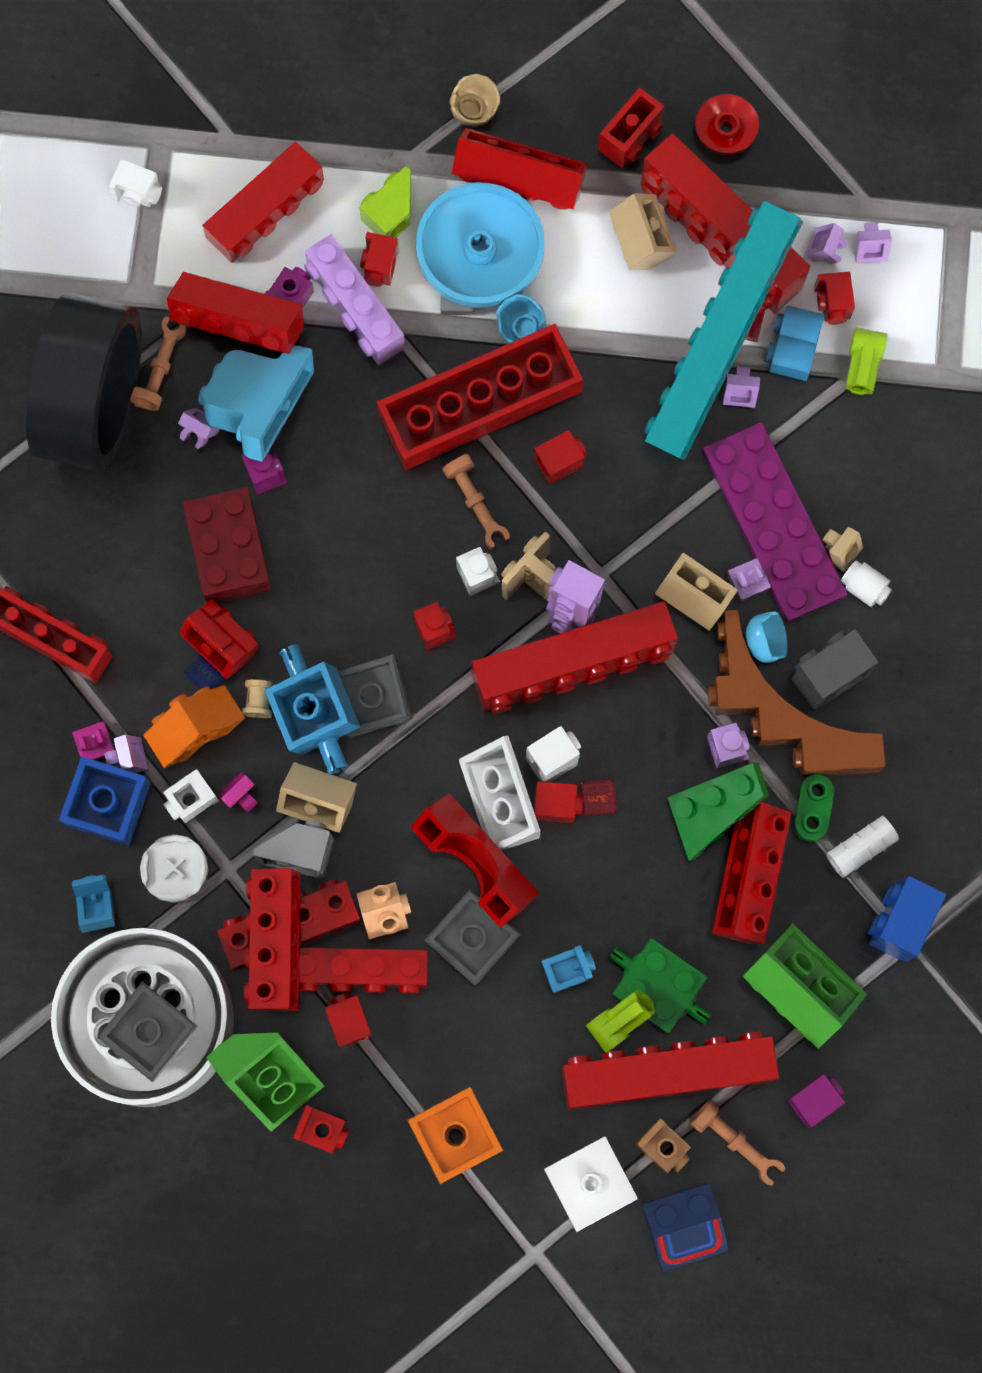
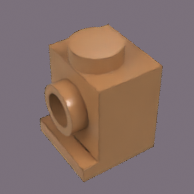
[635,1118,691,1173]

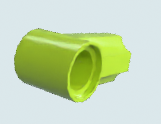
[845,327,888,395]
[586,989,656,1053]

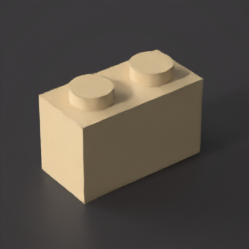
[609,193,676,270]
[655,553,738,631]
[276,762,357,833]

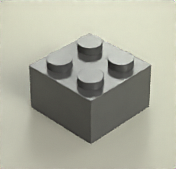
[791,629,879,712]

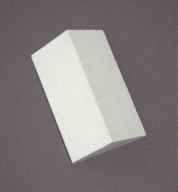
[459,736,541,851]

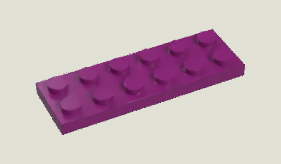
[702,422,848,624]

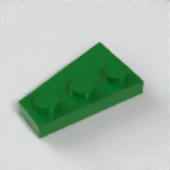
[667,763,769,861]

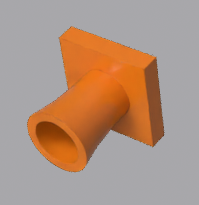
[408,1087,503,1184]

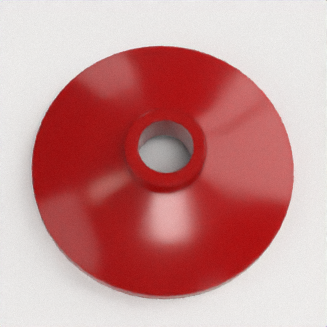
[695,94,759,155]

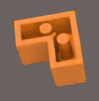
[144,685,245,768]

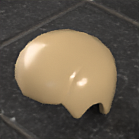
[449,74,500,127]

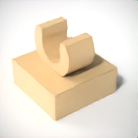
[822,527,863,572]

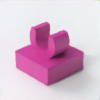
[72,721,115,761]
[216,772,258,812]

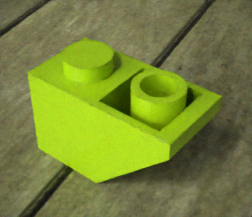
[359,166,411,238]

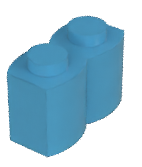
[765,305,824,381]

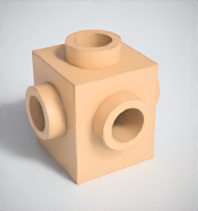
[356,882,411,939]

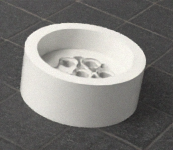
[51,928,234,1107]

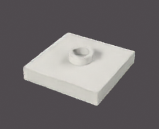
[544,1136,638,1232]

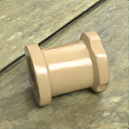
[242,679,275,718]

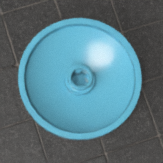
[416,183,545,308]

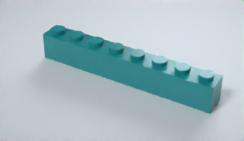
[644,201,803,460]

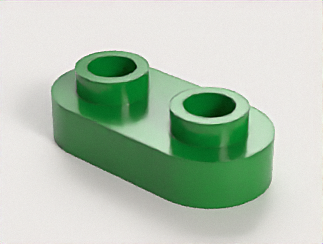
[793,774,834,842]

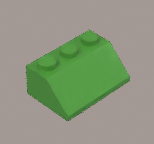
[742,923,867,1049]
[206,1033,325,1132]

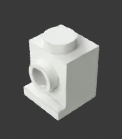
[108,159,162,208]
[456,547,500,596]
[163,769,219,823]

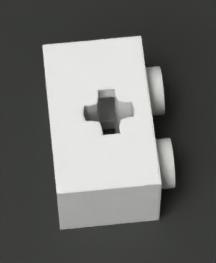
[525,726,581,783]

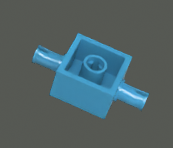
[265,644,361,775]

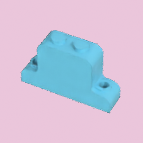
[198,345,314,462]

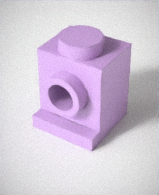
[707,723,749,769]

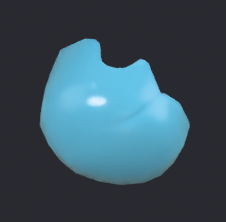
[496,294,546,343]
[745,611,788,663]

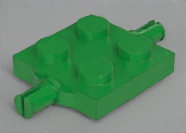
[608,938,712,1034]

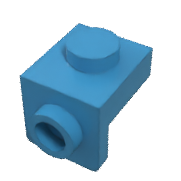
[72,875,115,933]
[541,945,596,994]

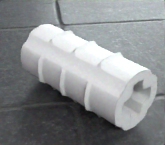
[826,816,899,878]

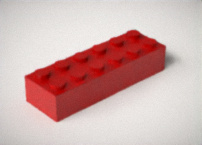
[640,133,811,314]
[377,324,583,471]
[472,601,678,714]
[561,1031,779,1110]

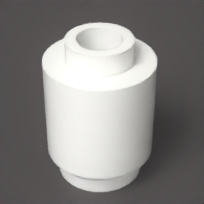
[841,560,892,607]

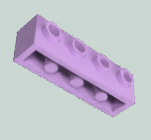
[304,234,405,365]
[546,560,605,634]

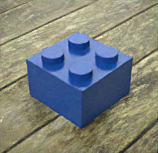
[58,756,151,846]
[868,876,946,962]

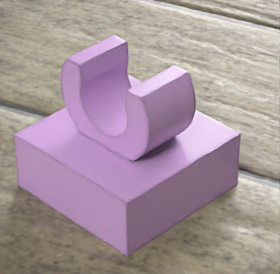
[854,222,892,263]
[804,223,848,264]
[723,366,760,408]
[178,407,220,449]
[726,558,771,603]
[104,734,149,773]

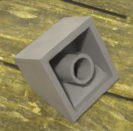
[253,820,334,880]

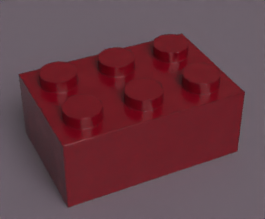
[183,487,272,603]

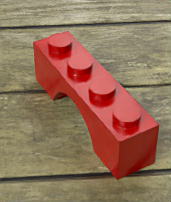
[410,793,540,928]

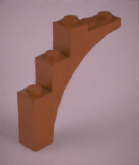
[708,610,885,777]

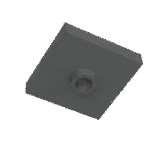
[338,654,413,738]
[424,890,521,986]
[97,982,198,1082]

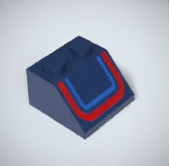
[641,1183,729,1272]

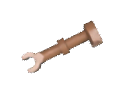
[130,316,187,411]
[442,454,510,550]
[689,1100,785,1186]

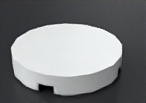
[140,834,209,903]

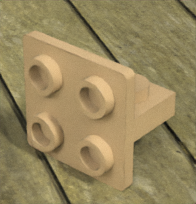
[501,531,557,601]

